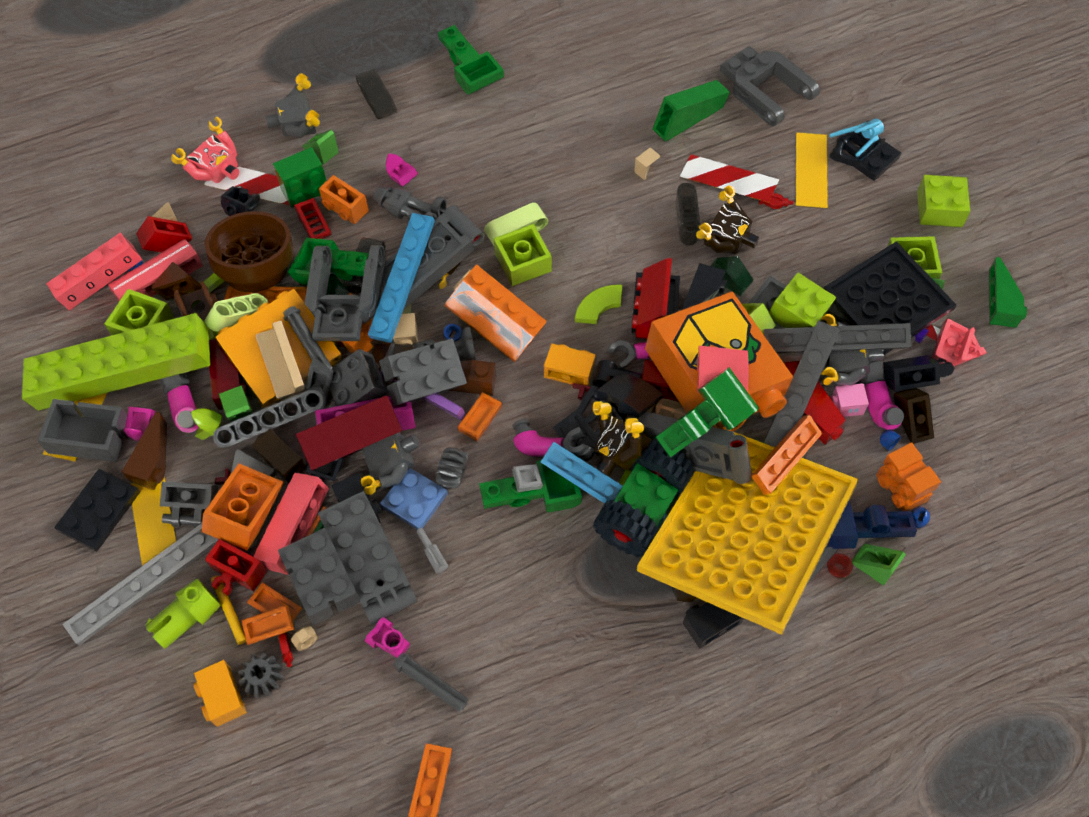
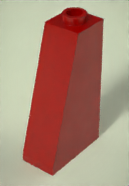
[784,361,846,445]

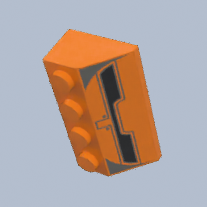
[444,264,547,362]

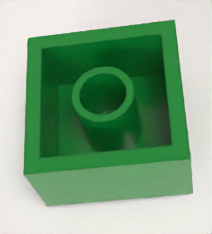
[273,147,327,208]

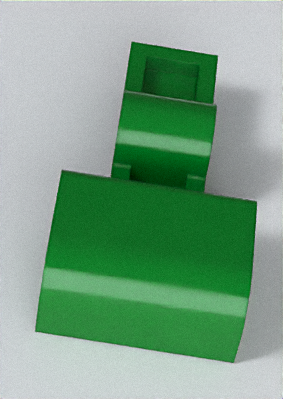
[438,25,504,95]
[288,238,369,285]
[655,367,759,457]
[479,460,582,512]

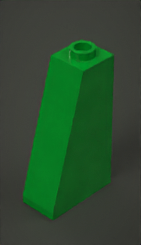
[652,80,730,142]

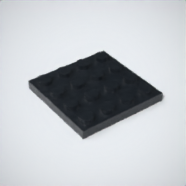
[824,241,956,355]

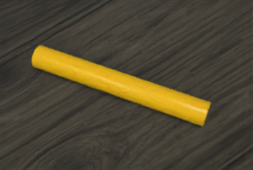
[210,575,246,645]

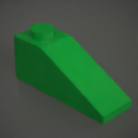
[989,257,1027,328]

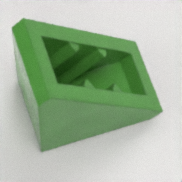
[302,130,339,164]
[219,386,253,421]
[851,544,906,586]

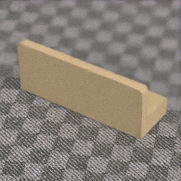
[256,321,304,399]

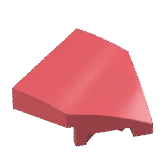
[931,318,986,366]

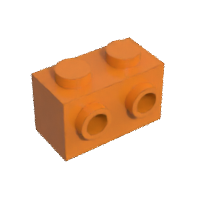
[319,175,369,225]

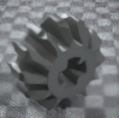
[436,447,468,489]
[238,652,284,698]

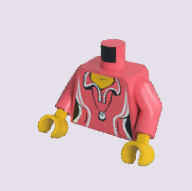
[171,117,239,183]

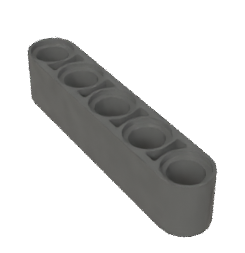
[213,387,326,448]

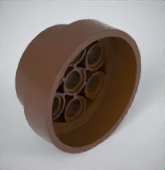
[205,211,294,292]

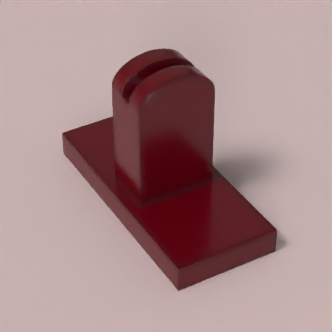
[573,383,591,400]
[214,468,231,485]

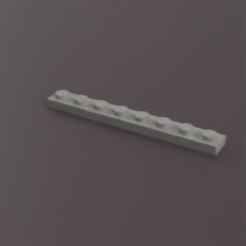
[62,523,219,646]

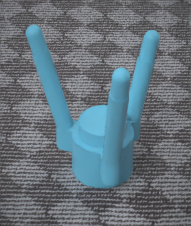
[829,118,884,157]

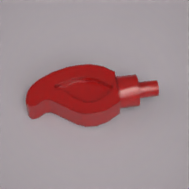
[759,193,794,209]
[278,632,293,667]

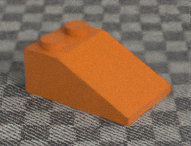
[201,463,283,551]

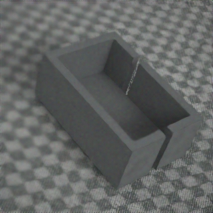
[379,338,467,407]
[38,399,127,462]
[278,528,360,625]

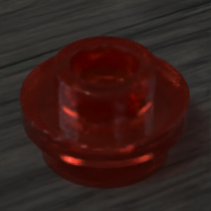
[827,553,853,578]

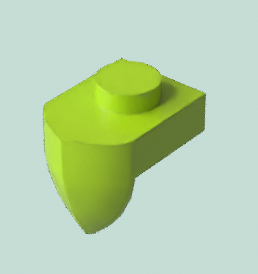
[191,408,222,440]

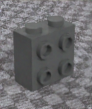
[329,349,388,407]

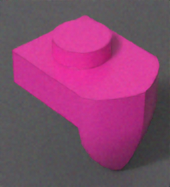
[386,153,418,187]
[123,406,155,441]

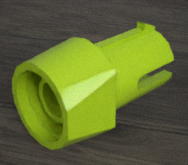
[145,578,221,649]

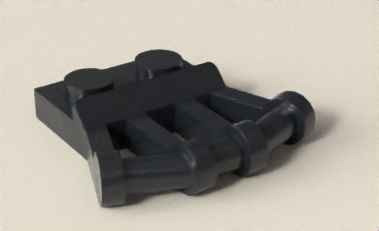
[830,120,902,181]
[553,385,627,462]

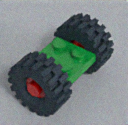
[593,440,695,557]

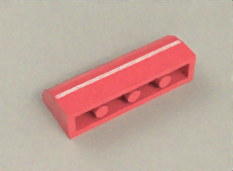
[108,239,203,301]

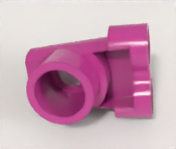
[365,617,410,658]

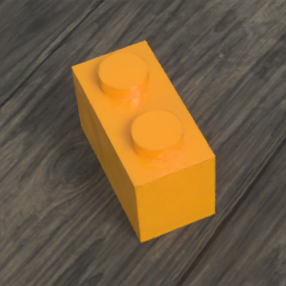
[544,343,596,386]
[193,660,247,727]

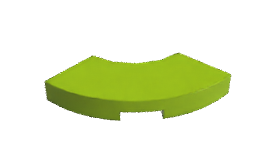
[575,285,623,324]

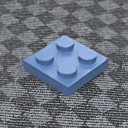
[380,468,448,530]

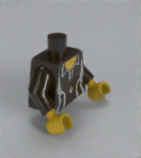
[696,185,760,254]
[592,401,652,477]

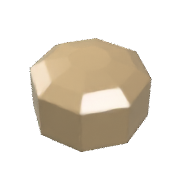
[291,626,318,651]

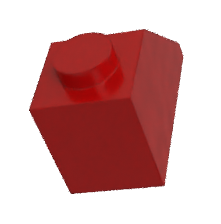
[136,216,193,253]

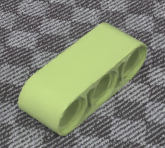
[484,203,548,246]
[205,293,268,332]

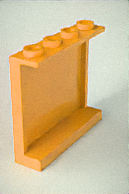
[215,289,341,407]

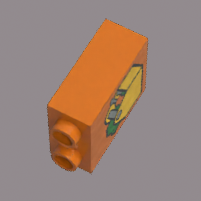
[645,291,793,432]

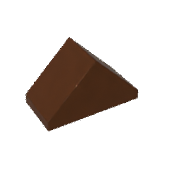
[152,262,202,300]

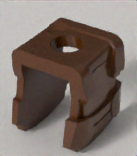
[174,281,218,321]

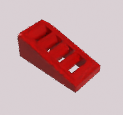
[294,198,332,239]

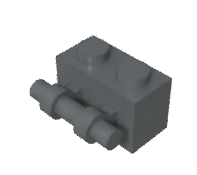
[160,481,218,528]

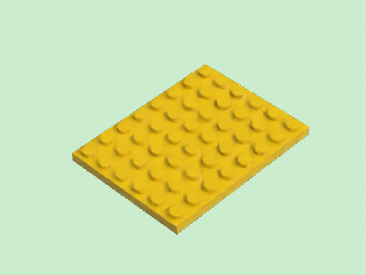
[637,432,858,635]

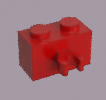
[205,539,267,596]

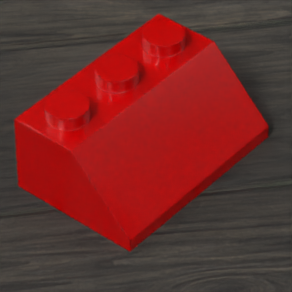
[632,258,672,339]

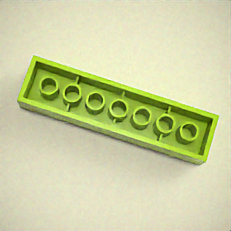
[22,313,210,411]

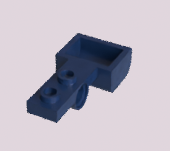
[825,499,917,549]

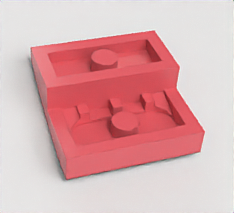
[697,346,749,393]

